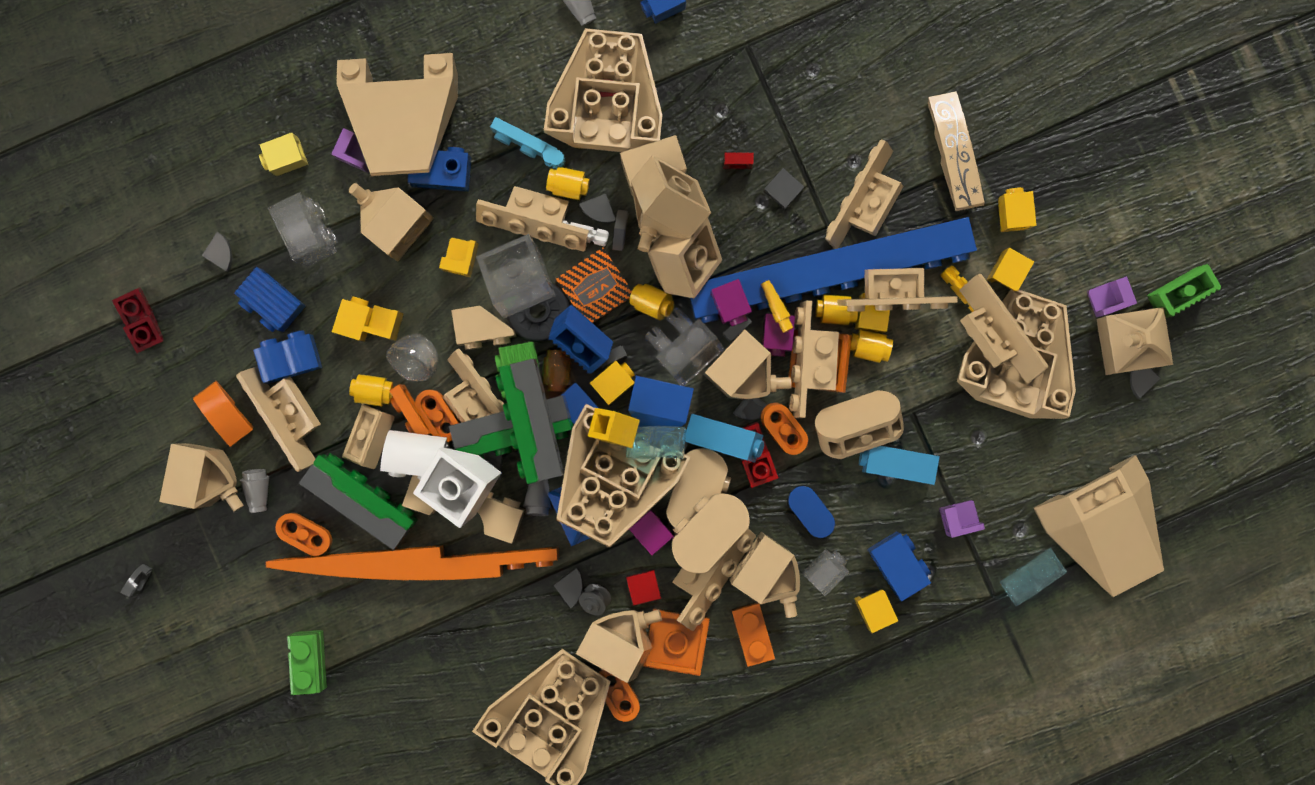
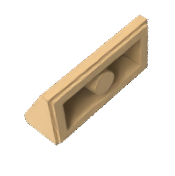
[342,404,395,469]

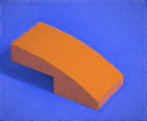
[193,381,253,447]

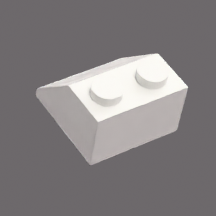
[413,447,502,528]

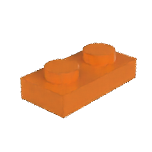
[389,384,432,435]
[731,603,775,667]

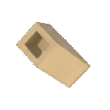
[451,306,517,350]

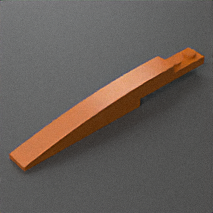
[266,545,559,580]

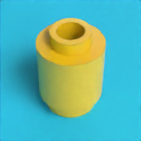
[546,167,590,200]
[630,284,674,320]
[816,295,858,325]
[850,329,893,363]
[349,374,393,406]

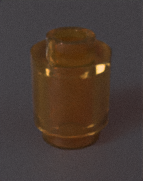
[542,350,572,392]

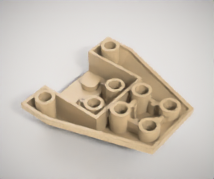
[544,28,662,152]
[957,290,1076,419]
[556,404,691,548]
[1034,455,1164,597]
[472,649,611,785]

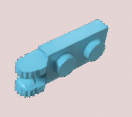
[490,117,565,169]

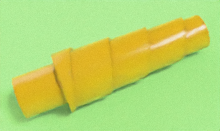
[761,280,793,333]

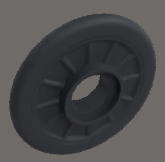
[507,280,569,342]

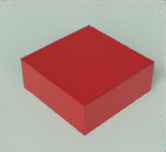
[723,153,754,169]
[626,570,661,606]

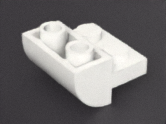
[380,430,451,480]

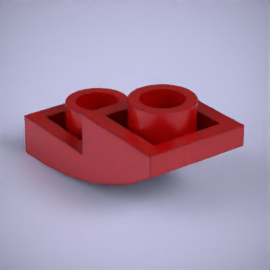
[740,422,778,488]

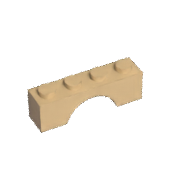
[402,475,526,544]

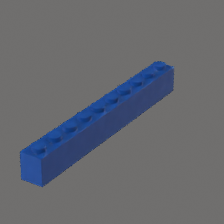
[690,217,977,324]

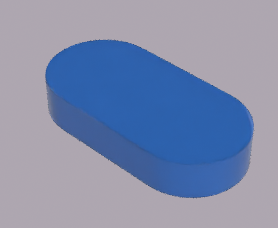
[788,486,835,538]

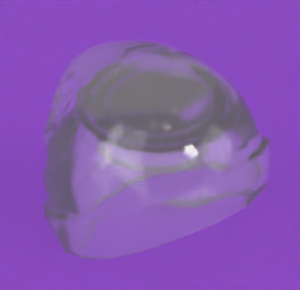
[386,334,438,381]

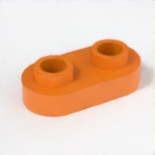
[415,390,460,442]
[761,403,808,455]
[276,513,332,556]
[599,669,640,722]

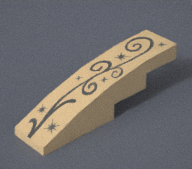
[928,92,985,211]

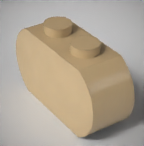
[815,390,904,459]
[666,448,731,527]
[672,493,750,573]

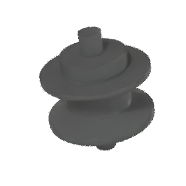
[579,584,611,615]

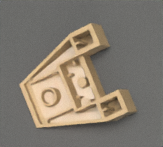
[337,53,458,176]

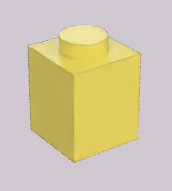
[259,133,309,176]

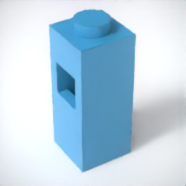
[684,414,764,463]
[859,446,940,485]

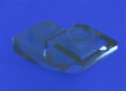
[626,426,686,459]
[1000,548,1067,606]

